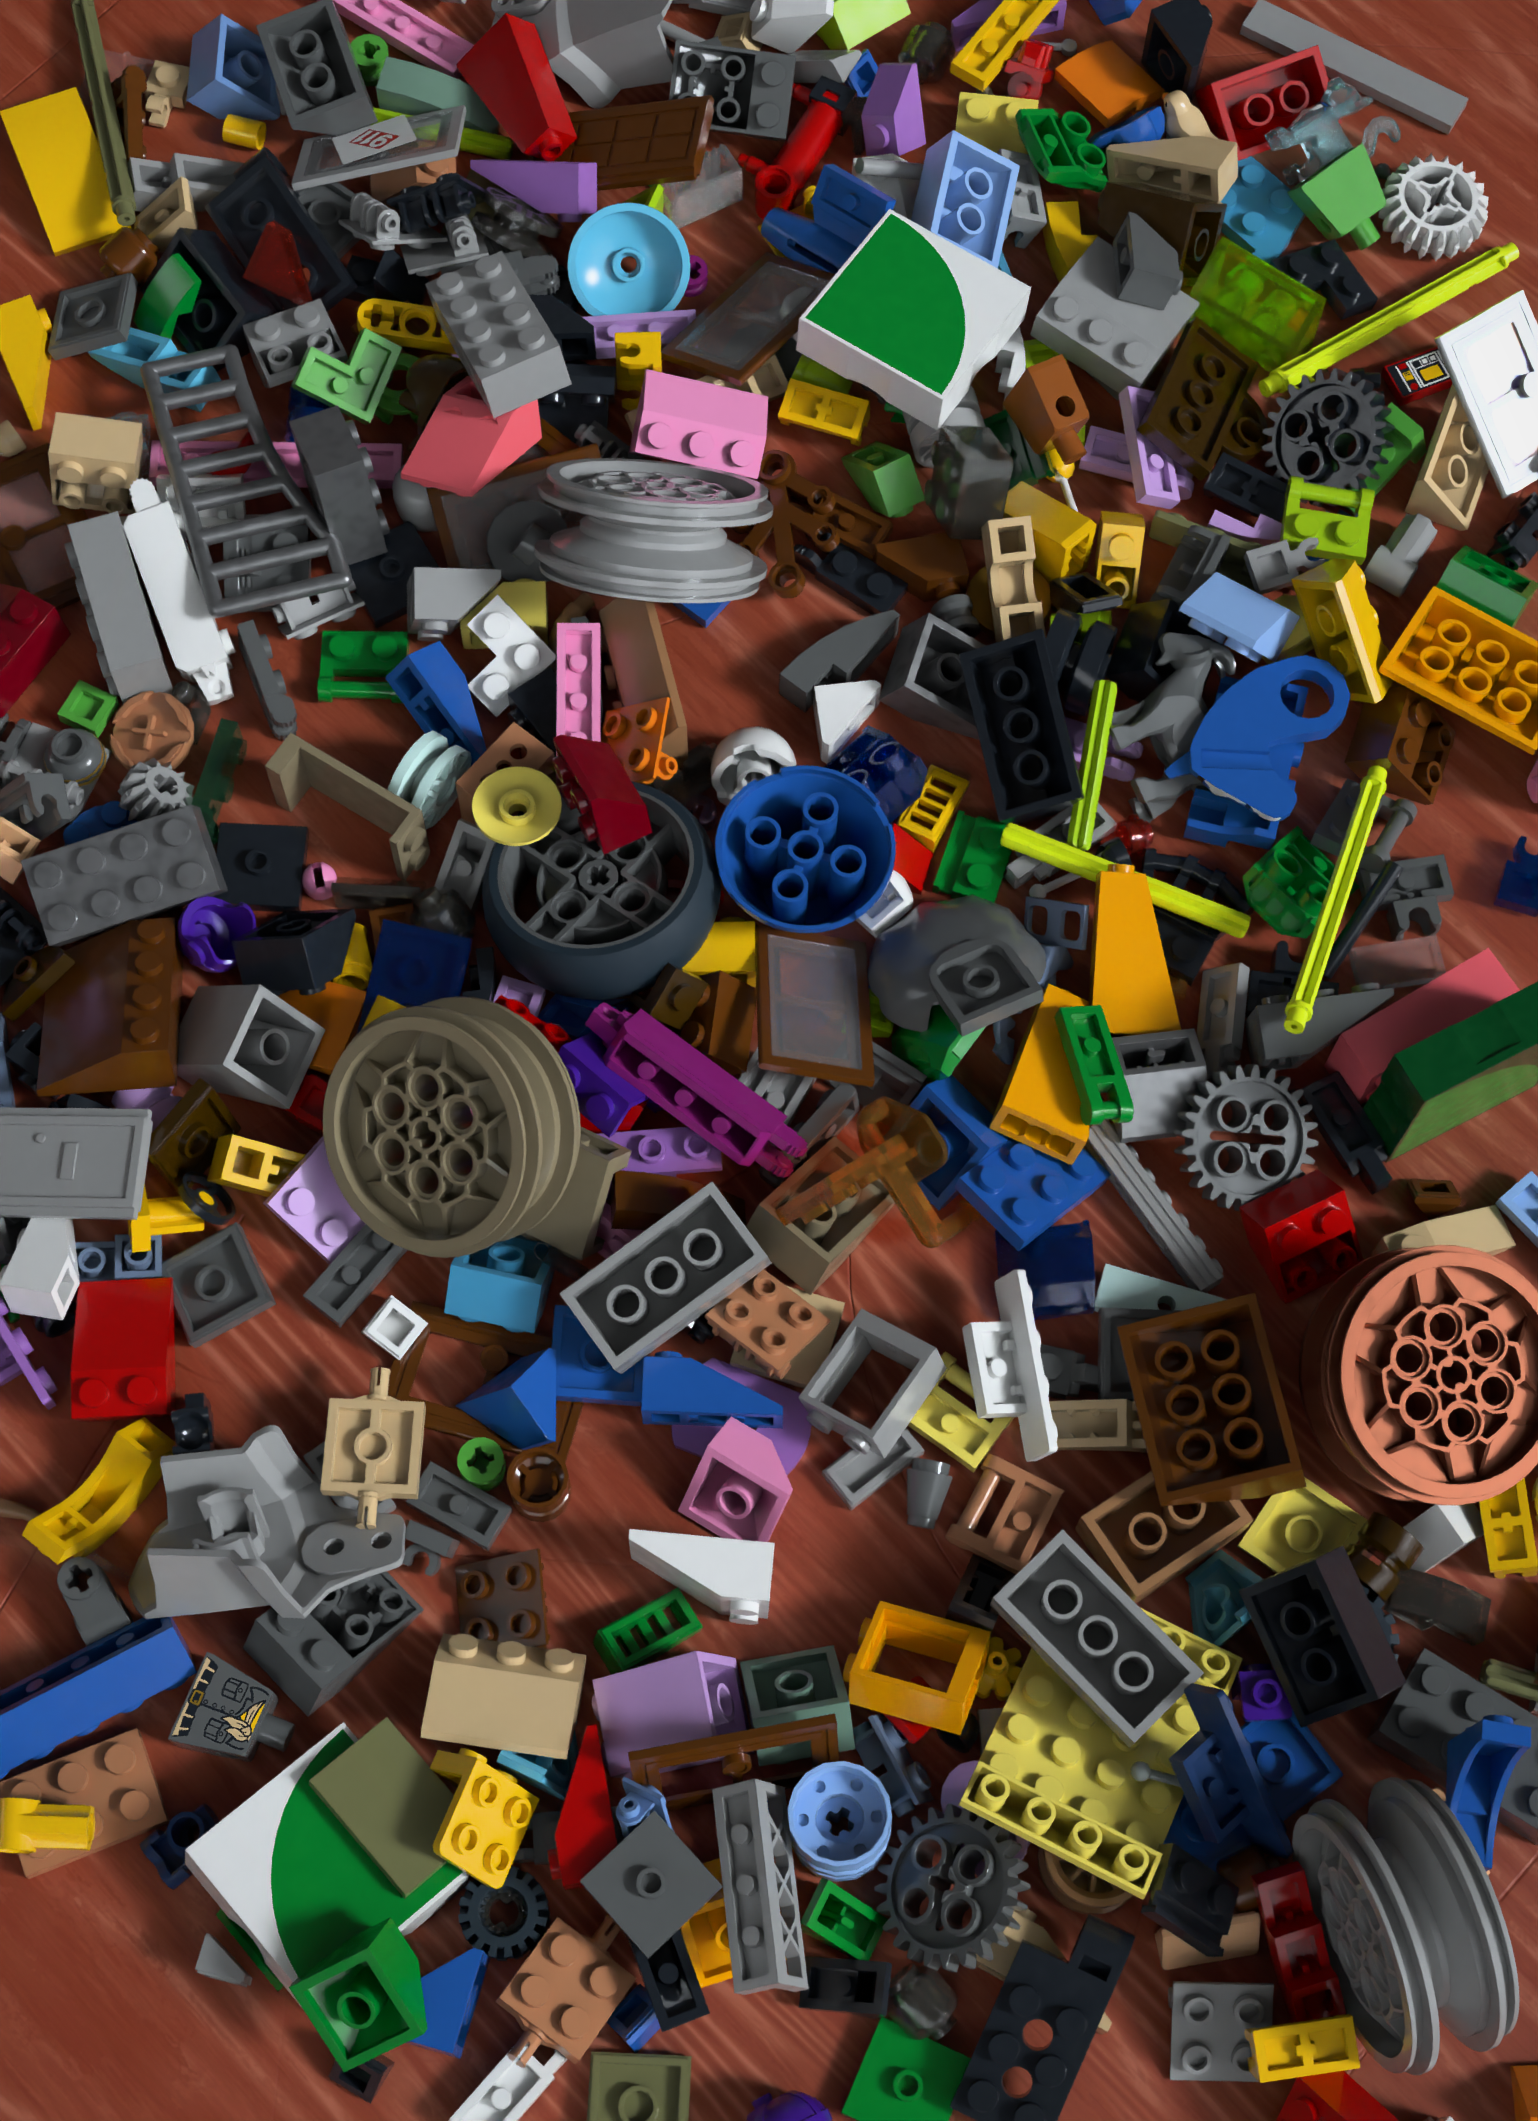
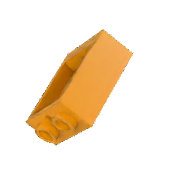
[843,1601,991,1735]

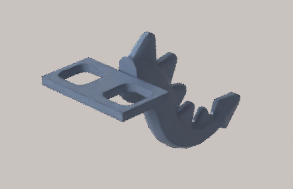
[992,896,1089,1065]

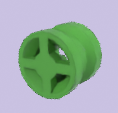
[351,34,389,87]
[457,1437,506,1491]

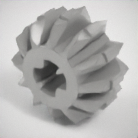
[118,757,196,822]

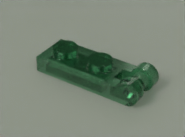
[191,718,247,845]

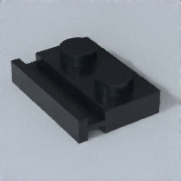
[1141,1843,1240,1957]

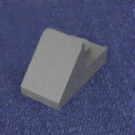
[430,818,496,917]

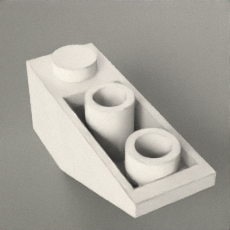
[0,1218,80,1321]

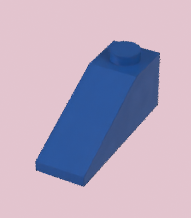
[385,640,487,767]
[641,1351,783,1429]

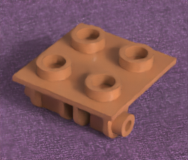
[705,1269,831,1380]

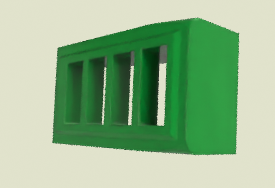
[593,1587,703,1675]

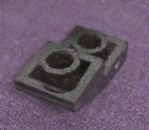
[1384,1569,1491,1647]

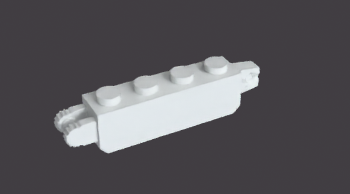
[123,478,236,706]

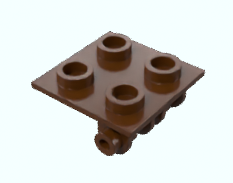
[455,1548,551,1649]

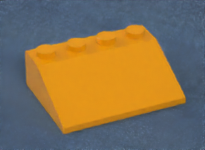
[1378,586,1538,755]

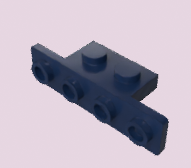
[1169,1683,1294,1859]

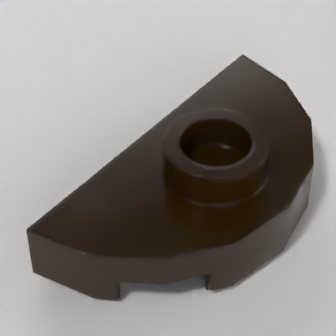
[1,946,75,1022]

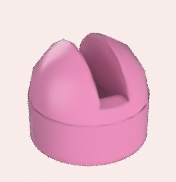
[302,862,338,900]

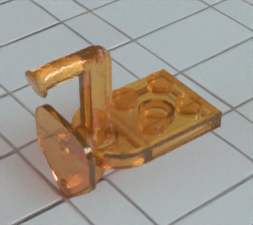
[775,1096,982,1248]

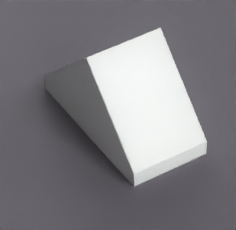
[813,680,881,765]
[1403,1503,1484,1579]

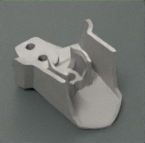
[491,0,705,109]
[128,1425,406,1619]

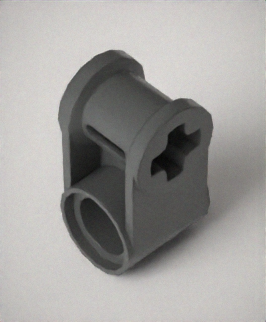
[57,1557,134,1646]

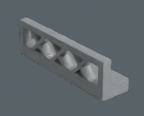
[712,1778,809,1995]

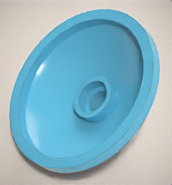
[568,202,690,316]

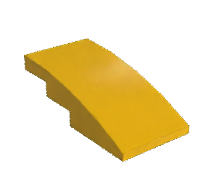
[0,87,132,257]

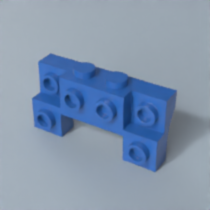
[1183,676,1309,850]

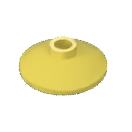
[472,766,562,846]

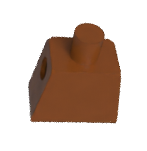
[1002,354,1089,465]

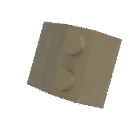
[746,1136,903,1295]

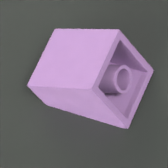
[592,1651,755,1779]

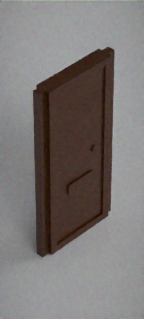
[526,95,714,191]

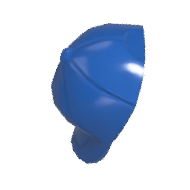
[1088,105,1166,149]

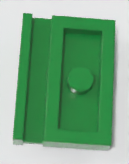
[932,810,1012,903]

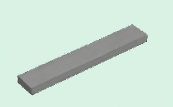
[1240,0,1469,135]

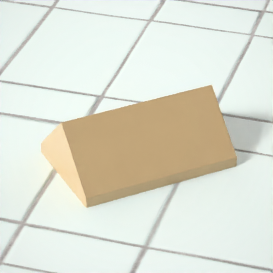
[1405,383,1503,531]

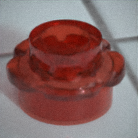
[1115,814,1153,857]

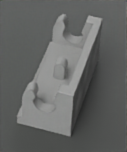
[997,148,1047,249]

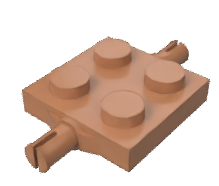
[495,1915,637,2068]

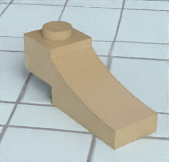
[1049,1399,1147,1453]

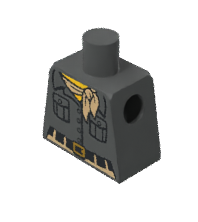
[168,1652,295,1762]

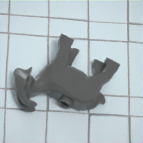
[1110,632,1236,825]

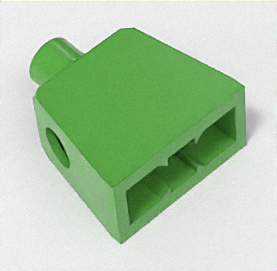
[1287,143,1386,250]

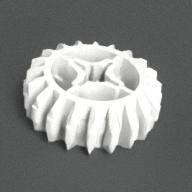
[1378,153,1489,262]

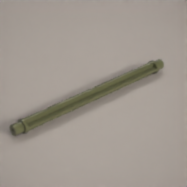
[71,0,136,226]

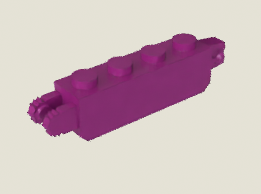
[585,1002,808,1178]

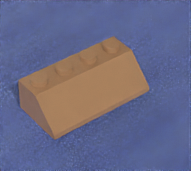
[599,597,689,770]

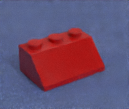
[1195,45,1342,161]

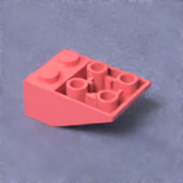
[400,376,542,497]

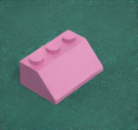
[629,369,768,480]

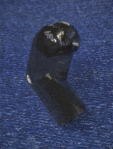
[172,681,211,745]

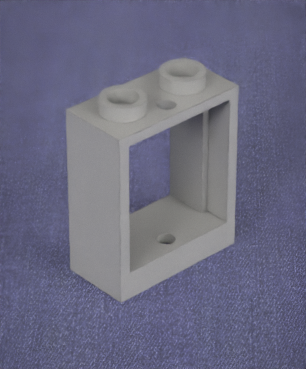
[798,1308,947,1459]

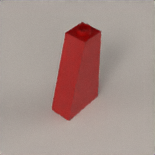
[456,13,578,161]

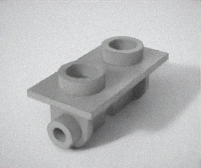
[271,579,365,640]

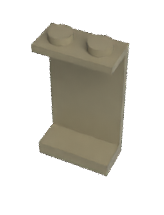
[265,732,430,881]

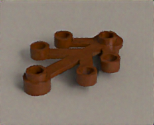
[732,450,840,598]

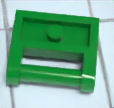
[317,630,409,703]

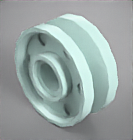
[388,731,472,829]

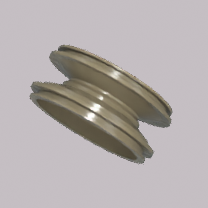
[323,996,581,1258]

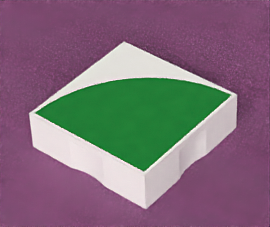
[796,209,1031,430]
[185,1722,469,2009]

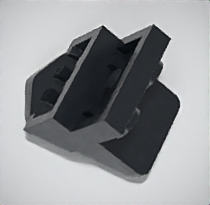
[538,360,617,443]

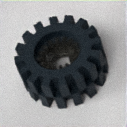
[458,1866,550,1961]

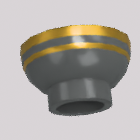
[43,728,107,787]

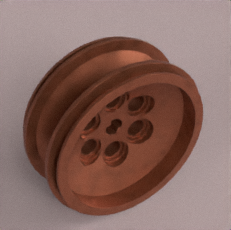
[1299,1245,1538,1505]

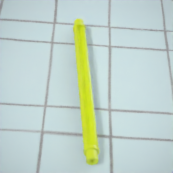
[1258,242,1519,398]
[1284,765,1387,1034]

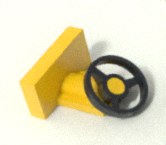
[127,1171,236,1253]

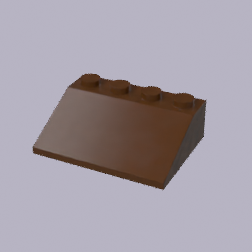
[36,917,184,1097]
[1117,1293,1307,1506]

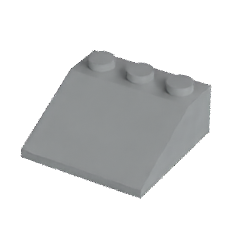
[1030,237,1200,393]

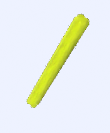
[1000,823,1251,938]

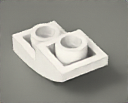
[995,327,1026,410]

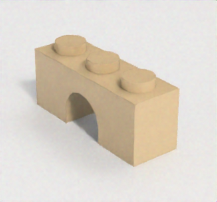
[981,515,1046,642]

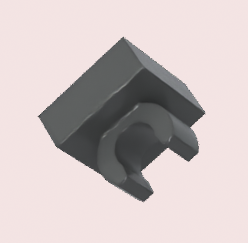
[403,1519,460,1577]

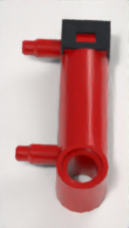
[736,75,857,220]

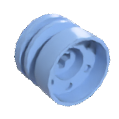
[787,1761,892,1882]

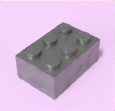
[289,405,390,565]

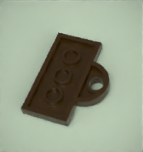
[1137,316,1268,481]

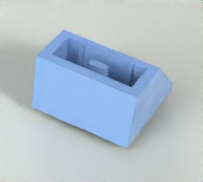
[1179,572,1300,663]

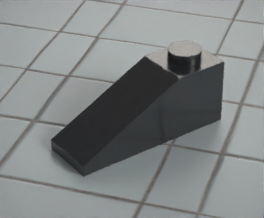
[625,1929,710,2032]

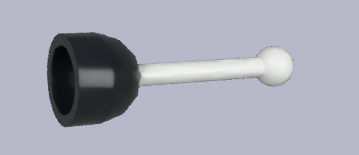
[1029,837,1132,898]

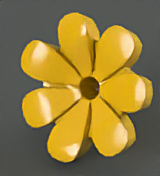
[976,1637,1022,1701]

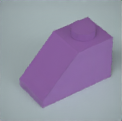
[861,63,926,157]

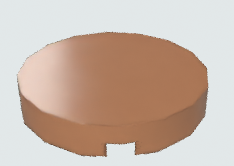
[110,691,194,770]

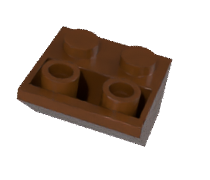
[1344,686,1456,805]
[664,970,756,1075]

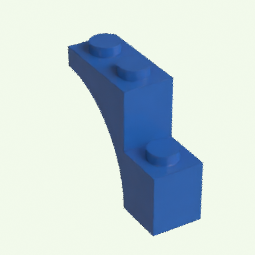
[1444,1715,1531,1871]

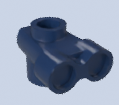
[139,1803,220,1890]

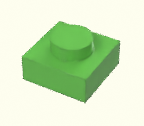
[57,680,120,738]

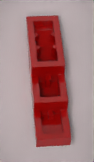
[1251,1861,1346,2023]

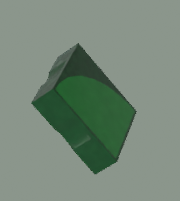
[1363,982,1538,1163]

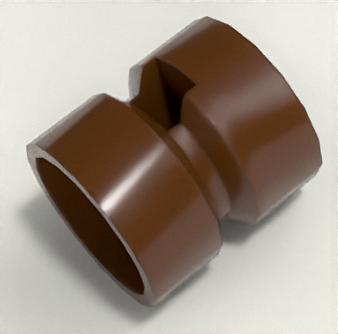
[506,1447,572,1522]

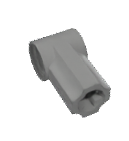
[1364,513,1438,598]

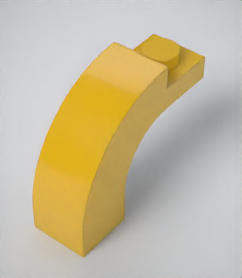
[22,1417,176,1565]

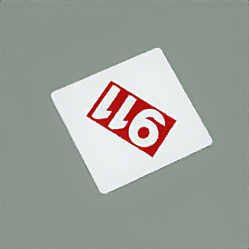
[332,115,417,165]

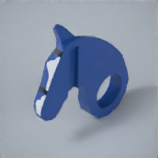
[1164,655,1351,822]

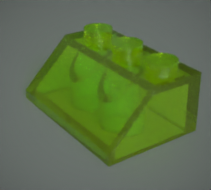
[1189,236,1327,372]

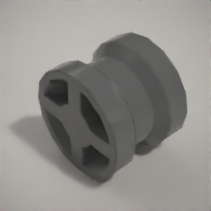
[931,594,981,638]

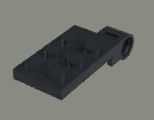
[950,1913,1135,2121]

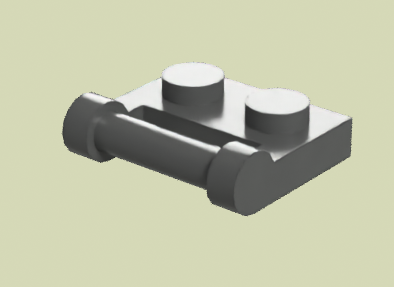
[1310,778,1418,873]

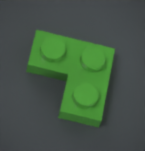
[291,328,402,425]

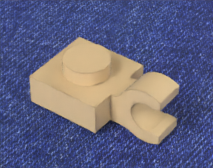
[144,60,190,128]

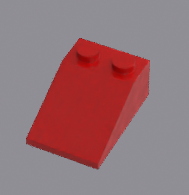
[71,1277,176,1422]

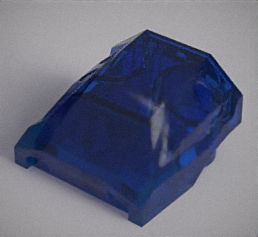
[824,725,928,824]
[994,1220,1095,1321]

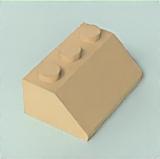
[420,1633,586,1760]

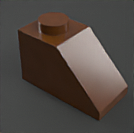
[874,530,969,602]

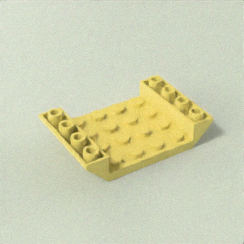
[959,1608,1243,1900]

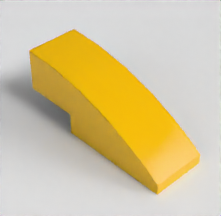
[1042,201,1098,283]

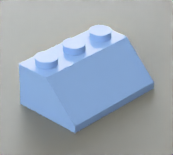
[911,130,1020,268]

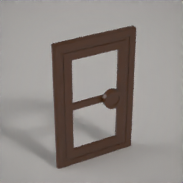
[388,1301,584,1463]
[628,1714,839,1811]

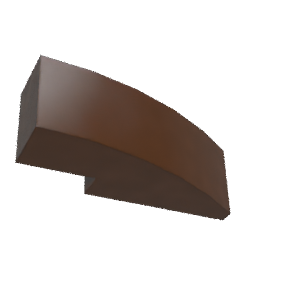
[610,1170,746,1230]

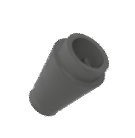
[907,1458,953,1530]

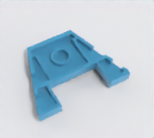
[1221,156,1306,302]

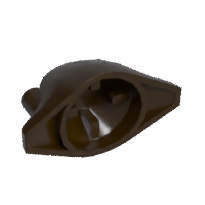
[398,354,469,435]

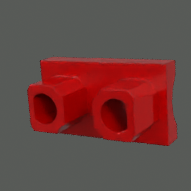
[1005,39,1055,100]

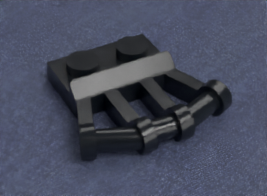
[1141,847,1255,986]

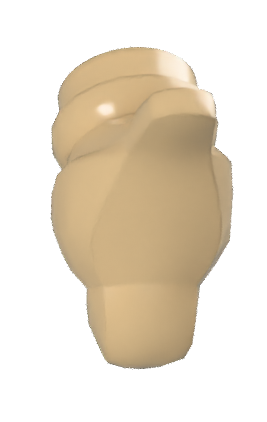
[1162,90,1218,139]

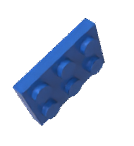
[954,1139,1111,1252]

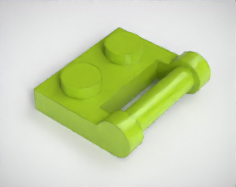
[1280,476,1375,565]

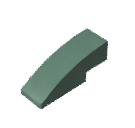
[376,56,501,135]

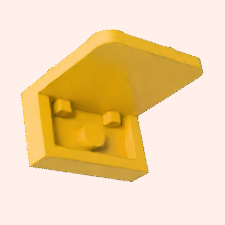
[430,1748,539,1889]

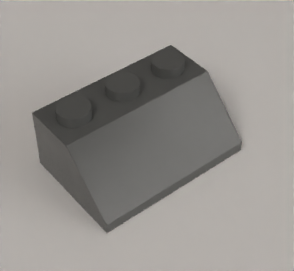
[256,0,378,136]

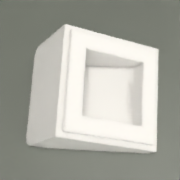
[361,1295,428,1360]

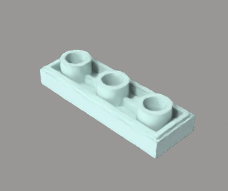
[1092,1264,1227,1312]

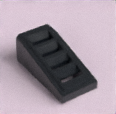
[1049,572,1123,614]

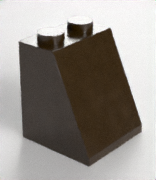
[1098,182,1227,286]

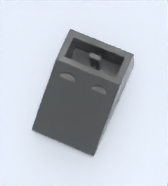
[669,40,796,142]
[1244,983,1394,1071]
[243,1571,424,1717]

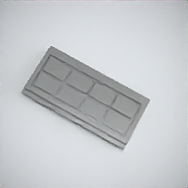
[0,1107,153,1220]

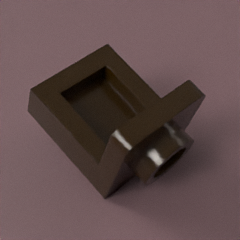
[629,962,708,1030]

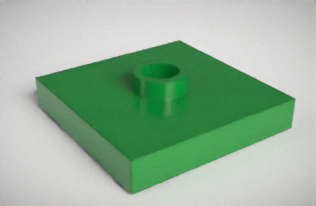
[841,2017,970,2121]

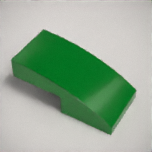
[133,253,202,339]

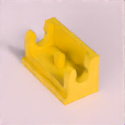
[615,332,662,411]
[778,378,870,446]
[1479,1478,1538,1579]
[1244,2014,1360,2083]

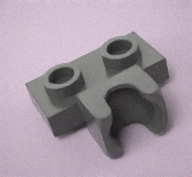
[1356,854,1455,942]

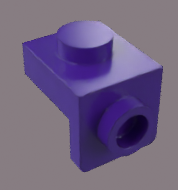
[1231,1664,1292,1722]

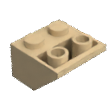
[48,412,143,514]

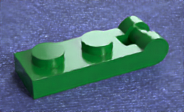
[1054,1005,1134,1125]

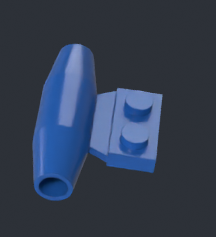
[761,164,896,274]

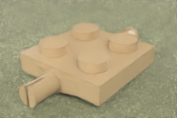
[320,1367,426,1530]

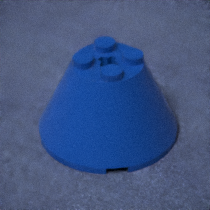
[715,765,896,933]

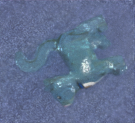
[1264,77,1401,185]

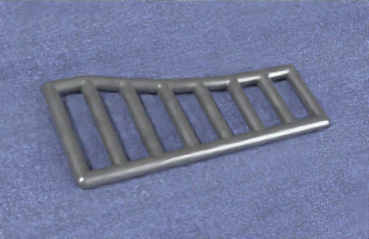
[140,344,352,618]

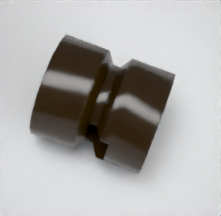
[1346,1512,1424,1603]

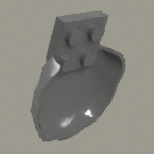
[868,894,1047,1037]

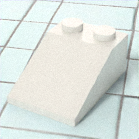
[629,1529,775,1625]

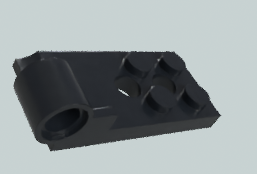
[204,147,358,313]

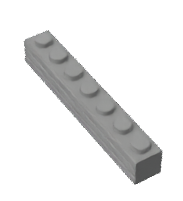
[1085,1119,1224,1293]

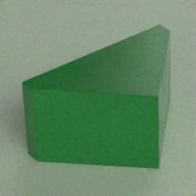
[801,1877,888,1961]

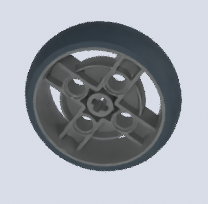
[482,781,721,1000]

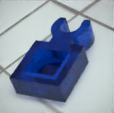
[1493,836,1538,917]

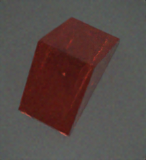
[242,220,313,306]

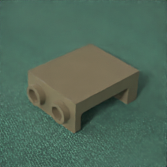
[521,1127,632,1260]

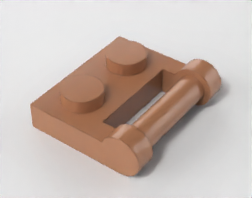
[945,1454,1064,1574]

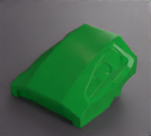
[1015,108,1108,192]
[1243,826,1360,939]
[891,1004,985,1082]

